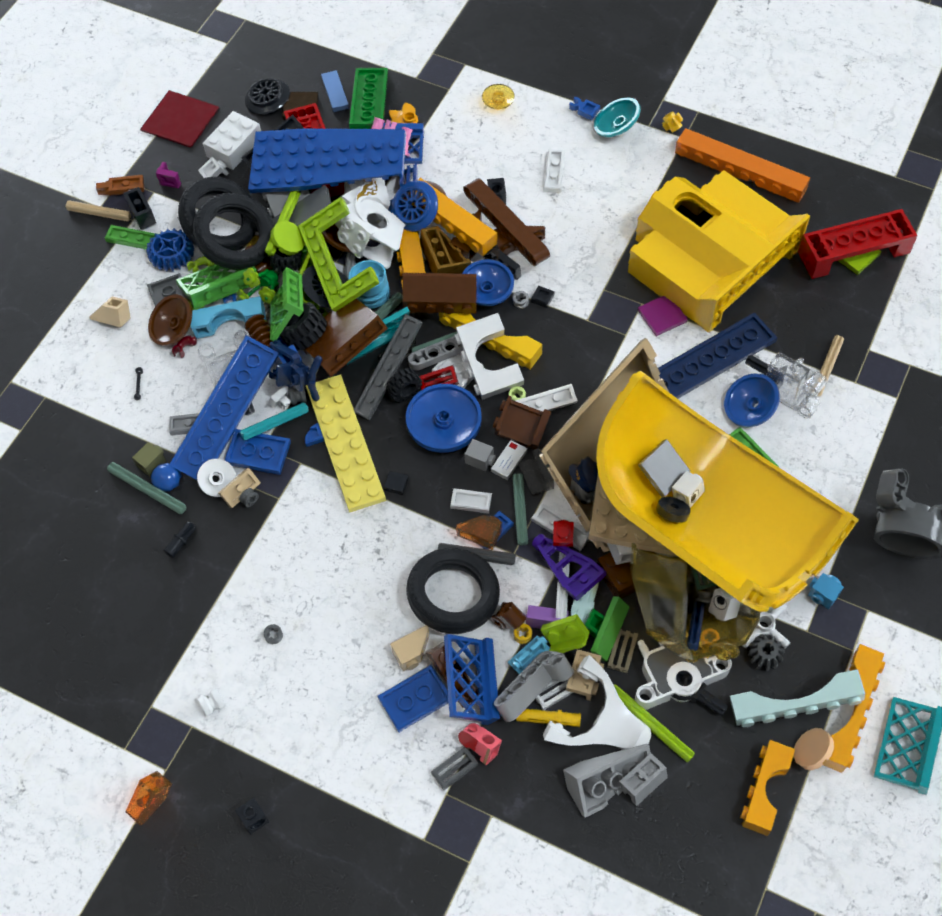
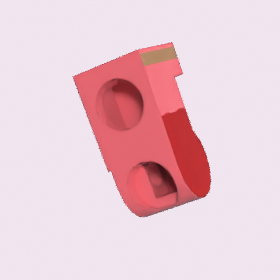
[458,723,502,765]

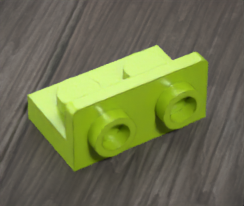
[541,614,590,653]

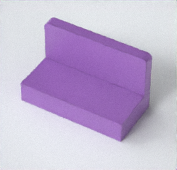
[526,605,569,629]

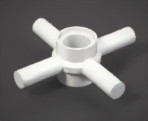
[740,603,791,649]

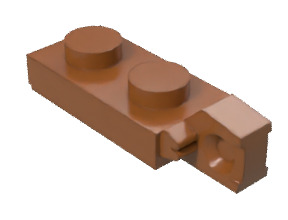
[96,175,144,195]

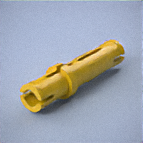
[516,709,581,727]

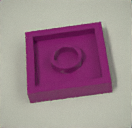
[638,296,688,336]

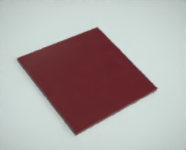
[140,90,219,148]

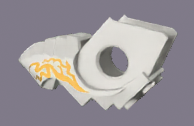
[335,177,406,269]

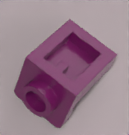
[156,162,181,189]

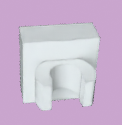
[269,386,291,410]

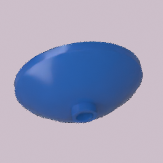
[462,259,514,306]
[724,373,780,427]

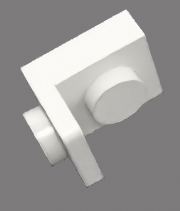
[198,157,229,178]

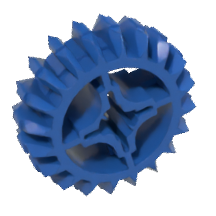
[146,228,194,272]

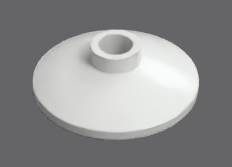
[197,459,236,497]

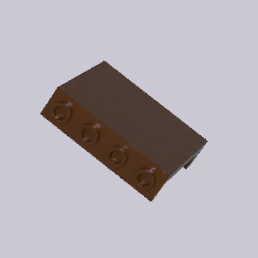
[303,299,388,376]

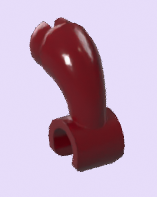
[172,335,197,358]

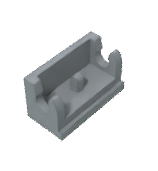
[619,753,668,806]

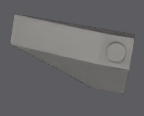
[563,744,651,818]

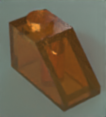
[456,515,502,550]
[126,771,172,826]

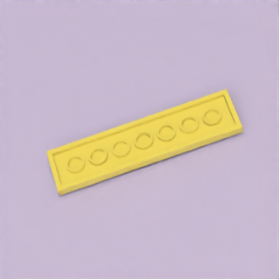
[306,374,386,513]

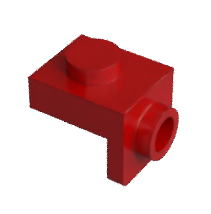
[553,520,574,547]

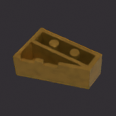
[420,226,471,274]

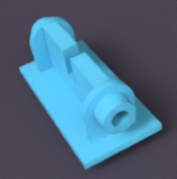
[508,636,550,674]

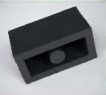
[123,187,156,230]

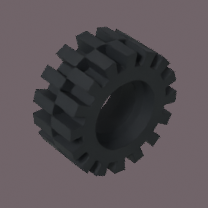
[269,248,301,272]
[386,368,422,402]

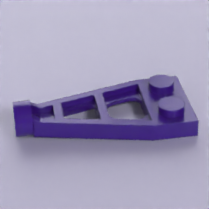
[532,534,606,601]

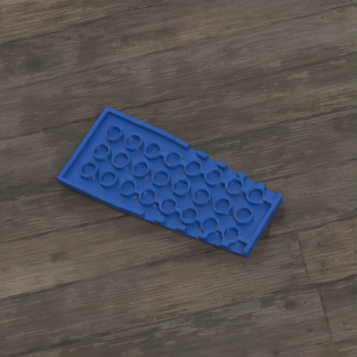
[248,128,406,193]

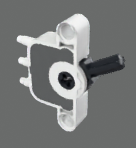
[635,625,732,716]

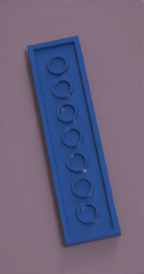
[169,335,279,480]

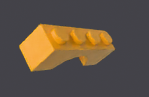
[740,740,795,836]

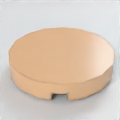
[793,728,834,770]

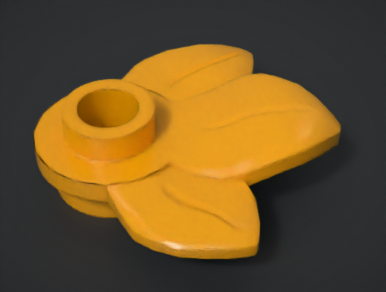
[389,103,418,123]

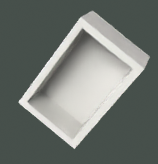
[203,111,261,170]

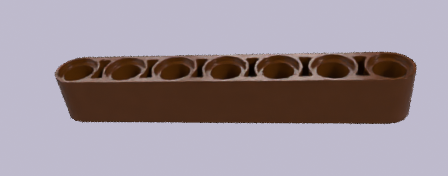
[463,178,550,266]

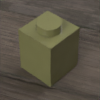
[132,442,166,477]

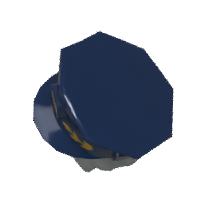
[568,456,598,504]

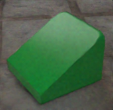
[584,608,605,639]

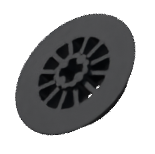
[245,78,290,114]
[302,265,348,308]

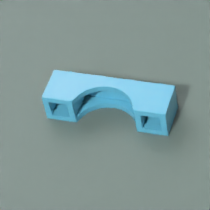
[191,296,266,339]

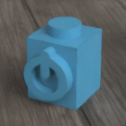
[808,573,844,609]

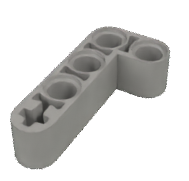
[494,651,574,722]

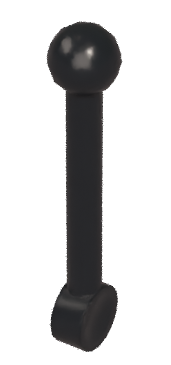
[134,367,143,400]

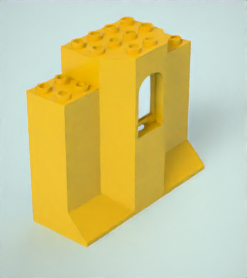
[628,170,810,333]

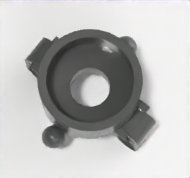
[874,468,942,559]

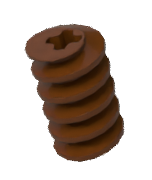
[244,314,276,351]

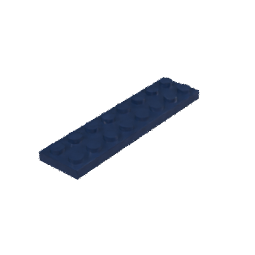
[658,312,777,399]

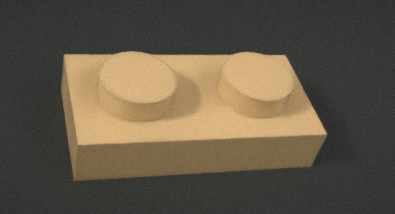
[218,468,261,508]

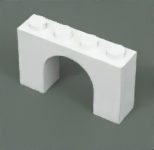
[454,313,524,400]

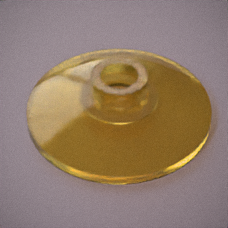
[482,84,515,109]

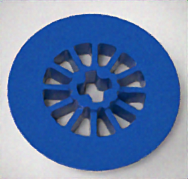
[392,180,438,231]

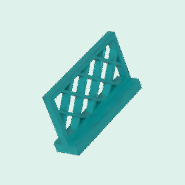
[347,307,410,365]
[874,697,942,795]

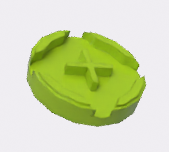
[270,221,305,255]

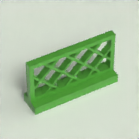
[176,264,257,310]
[270,267,303,341]

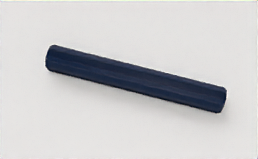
[686,602,705,651]

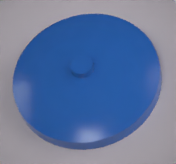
[406,384,482,453]

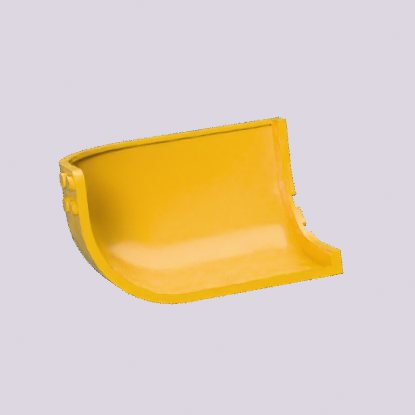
[597,371,859,612]

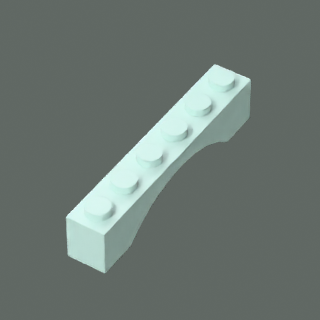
[730,669,865,727]

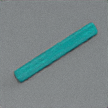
[240,402,309,440]

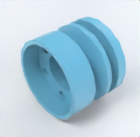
[349,260,390,308]

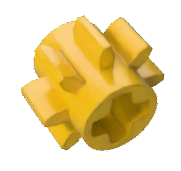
[662,111,683,133]

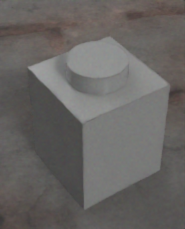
[465,439,496,471]

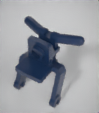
[269,340,322,401]

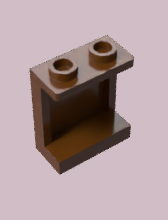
[493,396,552,450]

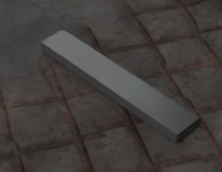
[354,314,423,421]

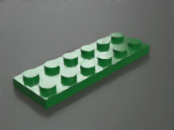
[349,68,388,129]

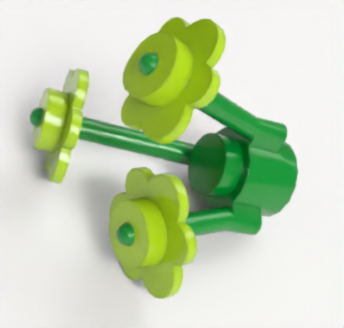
[236,267,279,304]

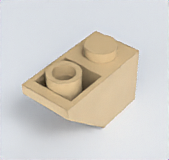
[89,296,131,327]

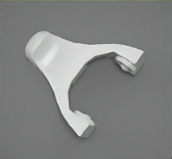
[543,655,651,750]

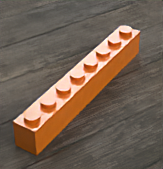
[675,128,810,203]

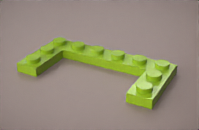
[298,197,379,312]

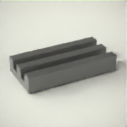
[431,747,478,790]

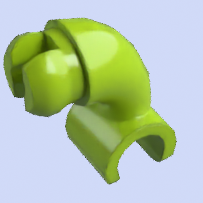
[187,256,214,273]

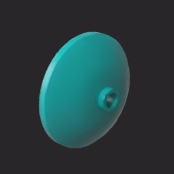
[594,97,641,137]

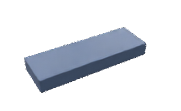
[321,70,349,112]

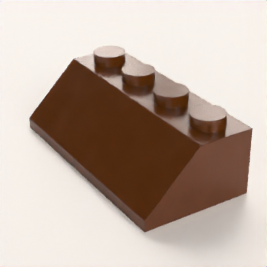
[403,273,477,314]

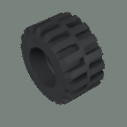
[280,302,327,351]

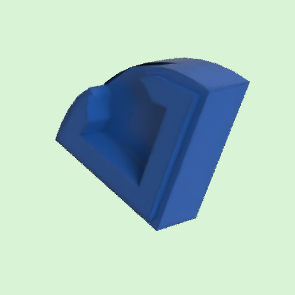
[305,423,324,447]

